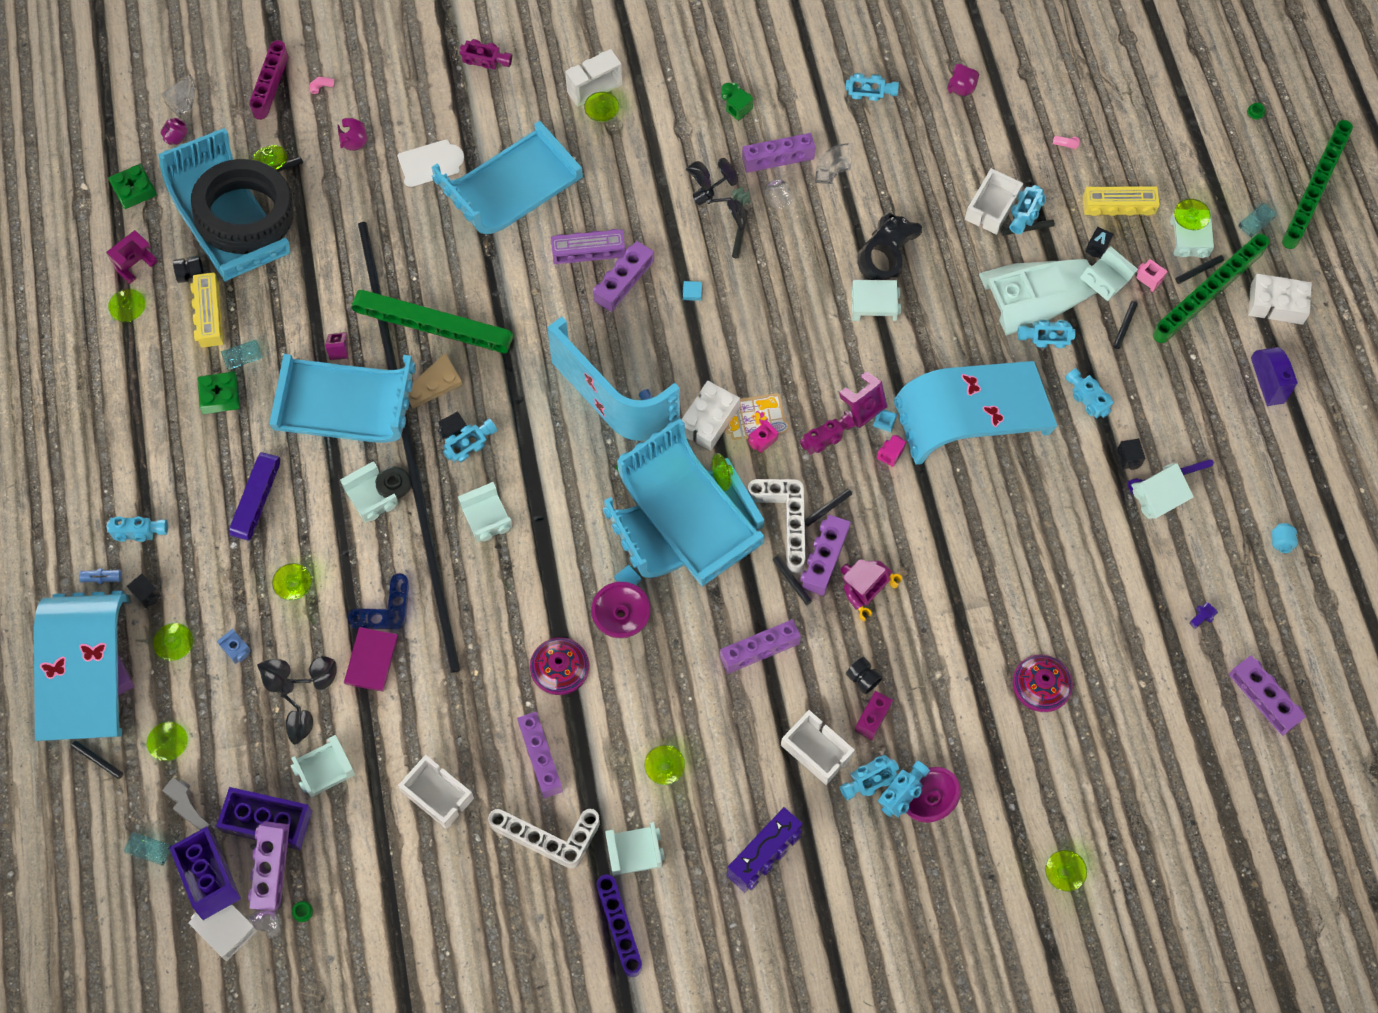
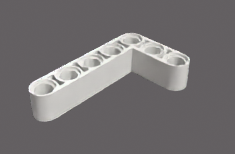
[748,479,805,574]
[488,809,600,868]

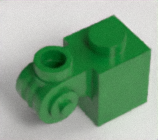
[721,82,754,121]

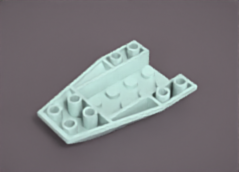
[979,259,1097,336]

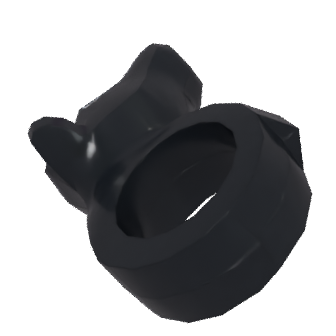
[857,213,922,280]

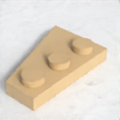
[408,353,463,409]

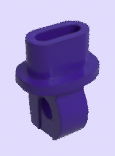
[1189,602,1218,629]

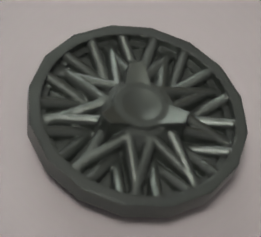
[375,467,411,499]

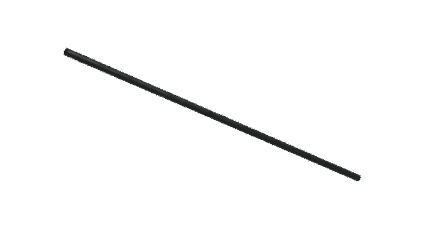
[358,222,460,673]

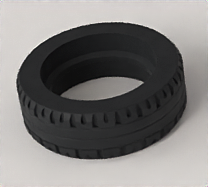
[191,159,293,254]

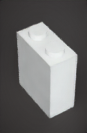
[189,904,258,962]

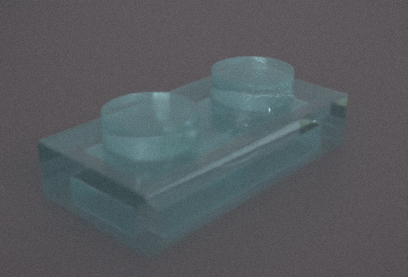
[1238,203,1277,238]
[221,340,263,370]
[124,832,171,866]

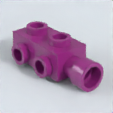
[459,39,513,70]
[800,413,855,455]

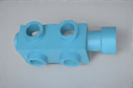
[845,73,899,101]
[1009,185,1046,234]
[1018,320,1075,348]
[1065,368,1114,419]
[443,419,497,463]
[107,516,168,542]
[839,755,899,801]
[878,760,930,817]

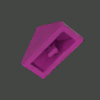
[325,332,348,360]

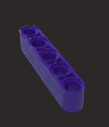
[229,452,280,541]
[597,874,642,977]

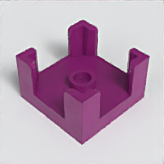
[106,230,158,284]
[839,371,887,428]

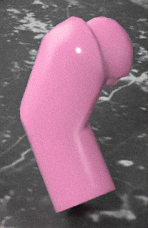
[309,77,334,94]
[1053,136,1080,149]

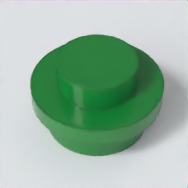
[1247,103,1265,120]
[292,901,313,923]

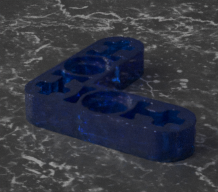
[348,573,409,630]

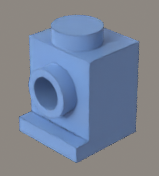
[217,628,251,664]

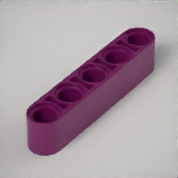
[249,40,288,120]

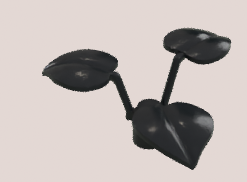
[686,158,747,231]
[257,656,336,745]

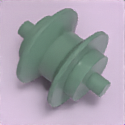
[732,187,751,205]

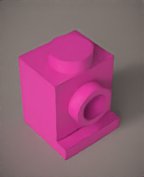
[748,420,779,453]
[877,435,906,467]

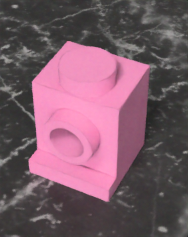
[1136,259,1168,292]

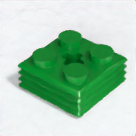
[108,164,157,209]
[197,371,240,414]

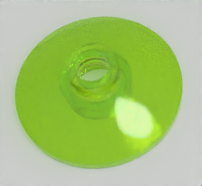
[584,92,619,122]
[252,145,288,169]
[1174,199,1211,231]
[108,289,145,322]
[712,453,733,491]
[272,563,312,600]
[153,623,193,661]
[147,722,188,761]
[644,745,685,785]
[1045,850,1087,892]

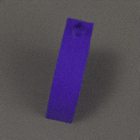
[1251,347,1298,406]

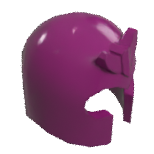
[947,64,980,96]
[337,118,368,151]

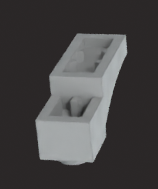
[162,778,214,832]

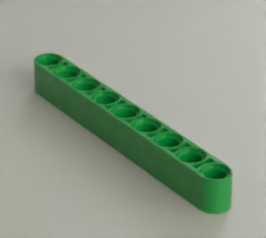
[1282,120,1353,249]
[1153,234,1269,343]
[351,290,514,353]

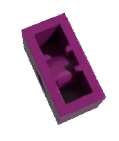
[855,691,893,740]

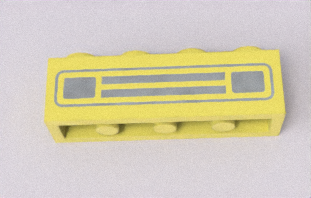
[1083,186,1160,216]
[190,272,224,348]

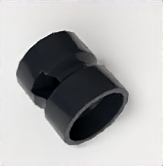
[173,255,204,283]
[846,657,883,695]

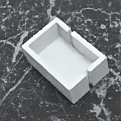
[565,49,622,107]
[965,168,1023,235]
[1248,274,1312,325]
[682,381,740,451]
[781,710,855,785]
[398,754,474,829]

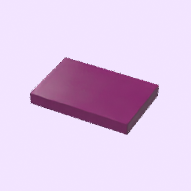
[344,627,398,692]

